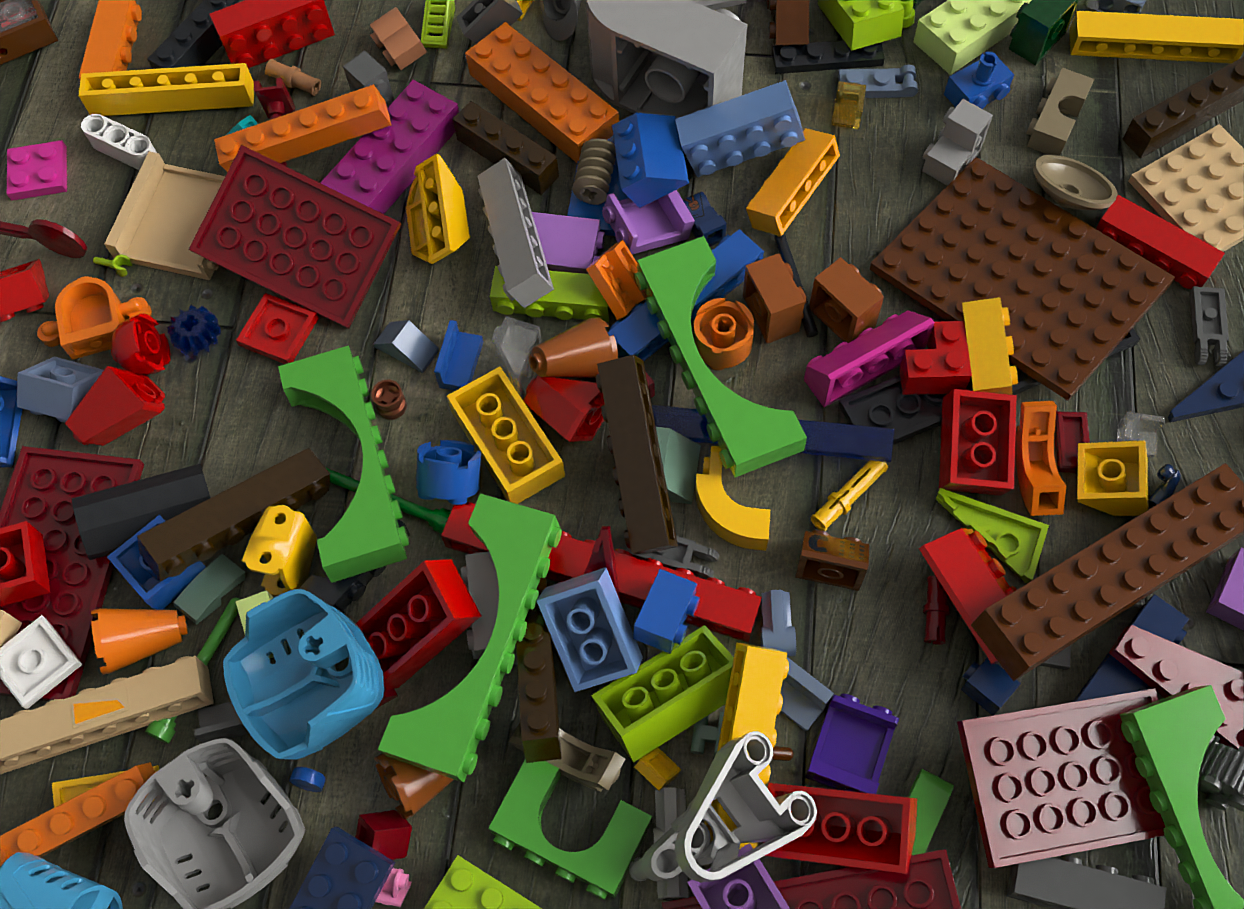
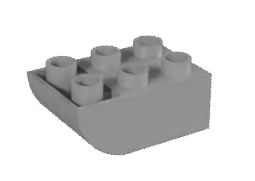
[586,0,747,118]

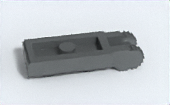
[1190,286,1229,367]
[626,536,720,579]

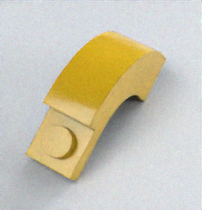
[695,446,771,551]

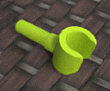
[93,254,132,277]

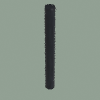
[774,233,818,338]

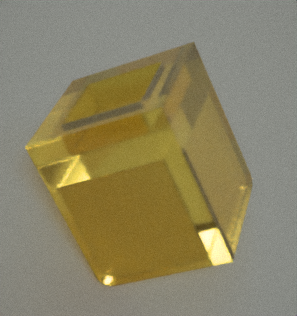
[832,81,866,129]

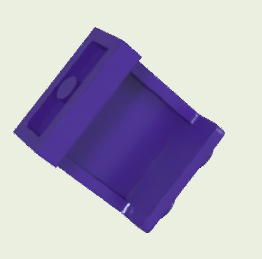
[805,694,899,794]

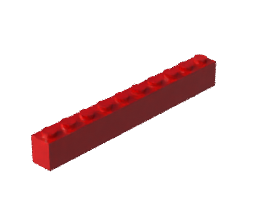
[441,502,762,643]

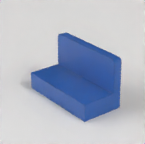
[434,320,484,391]

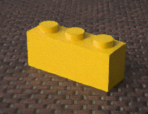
[962,297,1018,395]

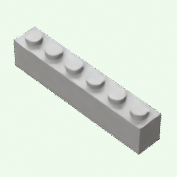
[477,158,554,308]

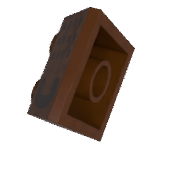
[795,530,870,591]

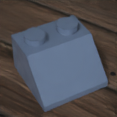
[17,356,104,422]

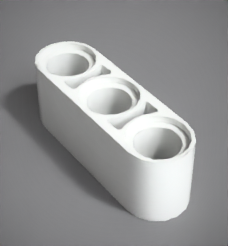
[81,114,157,170]

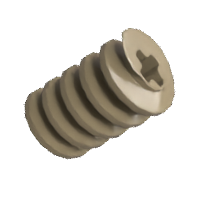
[572,138,616,205]

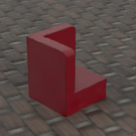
[355,810,412,860]

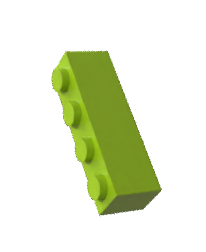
[490,266,611,322]

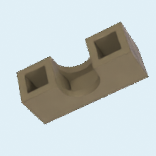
[1026,68,1094,156]

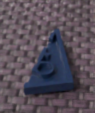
[1168,351,1244,422]

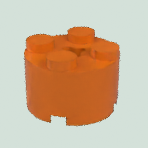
[693,298,754,370]

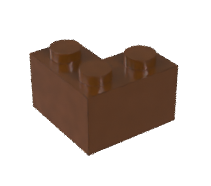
[766,0,809,45]

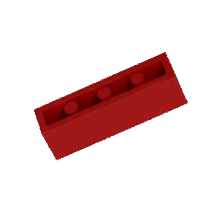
[1096,195,1225,289]

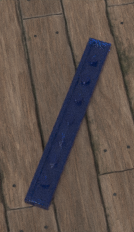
[652,405,894,462]

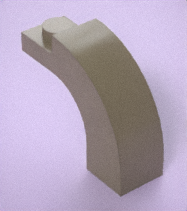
[509,721,625,792]

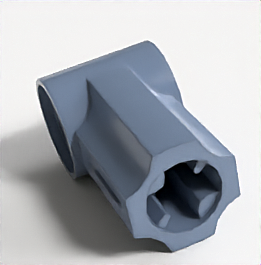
[760,590,796,656]

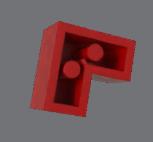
[900,321,972,395]

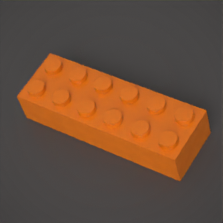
[465,22,619,163]

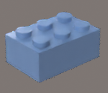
[536,567,643,692]

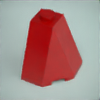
[65,366,165,446]
[523,376,604,442]

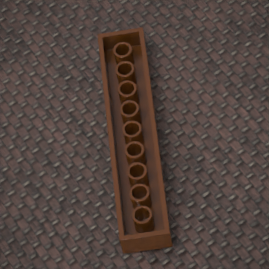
[971,463,1244,682]

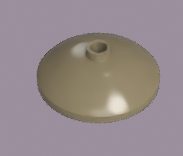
[1033,155,1118,210]

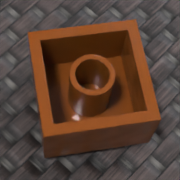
[743,253,807,344]
[809,257,884,343]

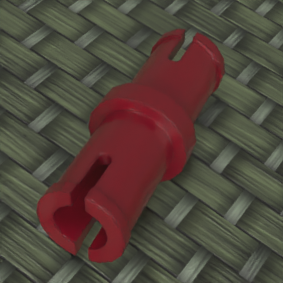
[923,575,950,645]

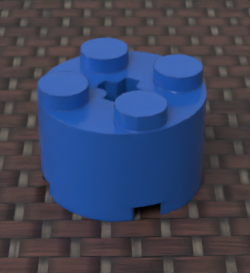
[416,440,481,505]

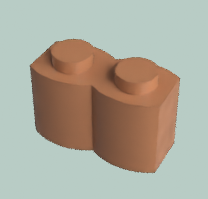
[370,7,427,70]

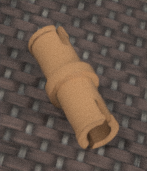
[265,59,321,96]

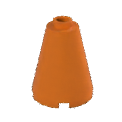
[91,608,188,675]

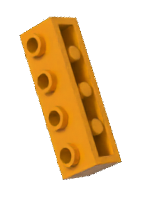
[746,128,840,237]

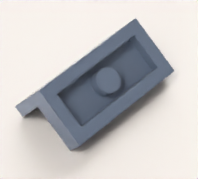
[780,657,834,731]

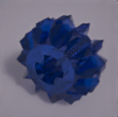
[167,304,221,357]

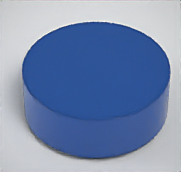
[289,767,326,792]

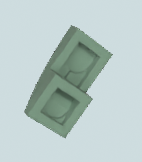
[174,554,245,625]

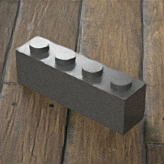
[1006,855,1167,909]

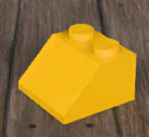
[1077,441,1149,516]

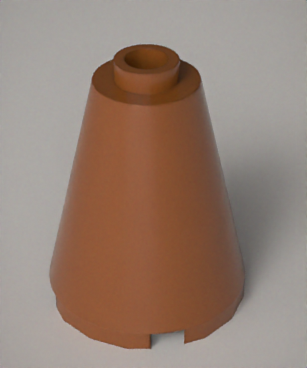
[529,318,618,378]
[374,753,454,820]

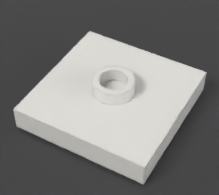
[0,615,83,709]

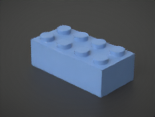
[675,80,805,177]

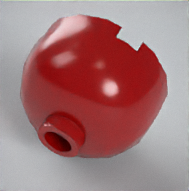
[111,313,171,375]

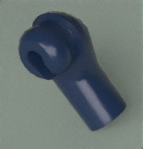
[1148,464,1181,509]

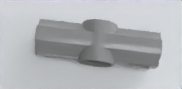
[653,788,688,901]

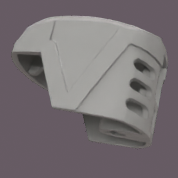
[124,738,306,909]

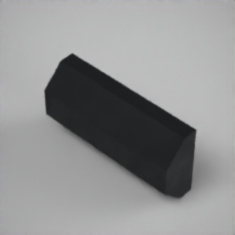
[72,464,211,560]

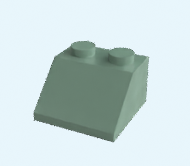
[656,427,701,505]

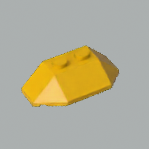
[406,153,470,264]

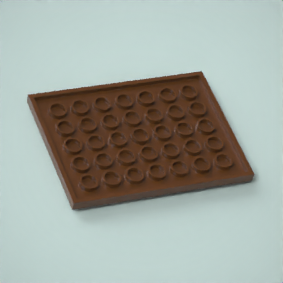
[870,157,1175,401]

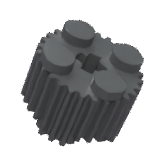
[1198,735,1244,812]

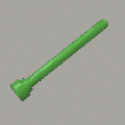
[145,597,241,744]

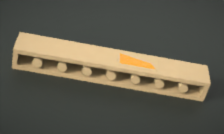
[0,656,214,774]

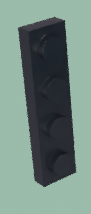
[772,40,885,74]

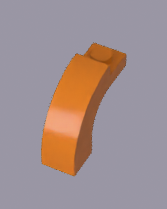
[1015,401,1066,516]

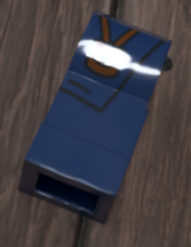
[683,192,727,247]

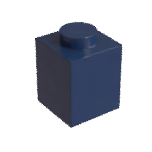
[961,657,1021,716]

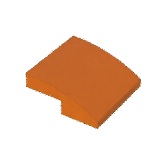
[586,240,647,320]

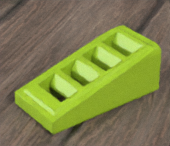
[421,0,455,49]

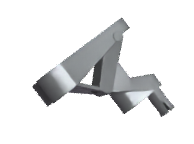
[629,731,817,883]

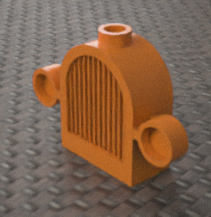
[37,276,152,360]

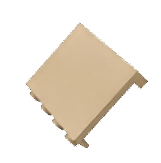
[104,151,225,280]

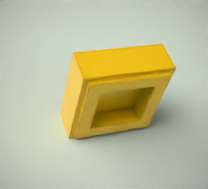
[634,747,681,791]

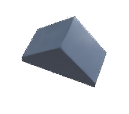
[373,320,439,373]

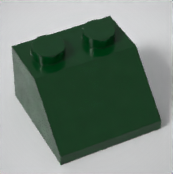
[1009,0,1079,66]

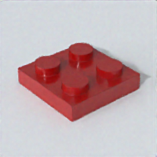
[236,293,319,364]

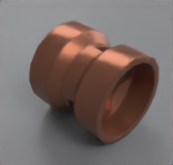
[371,379,407,420]

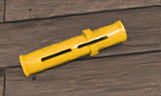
[811,455,888,531]

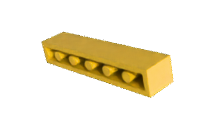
[1069,11,1244,63]
[78,63,254,116]
[704,642,789,849]

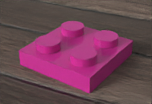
[7,140,67,201]

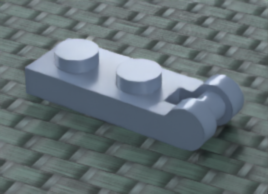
[838,65,918,98]

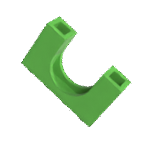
[488,759,653,900]

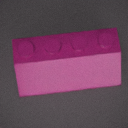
[804,311,935,408]

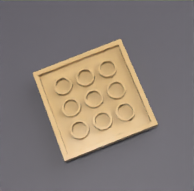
[1128,124,1244,252]

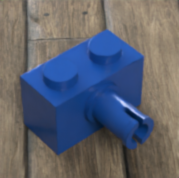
[944,52,1014,109]
[633,569,700,654]

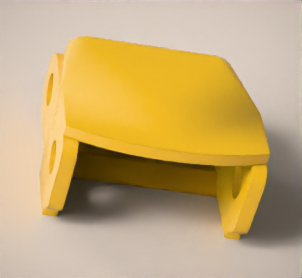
[242,505,317,597]

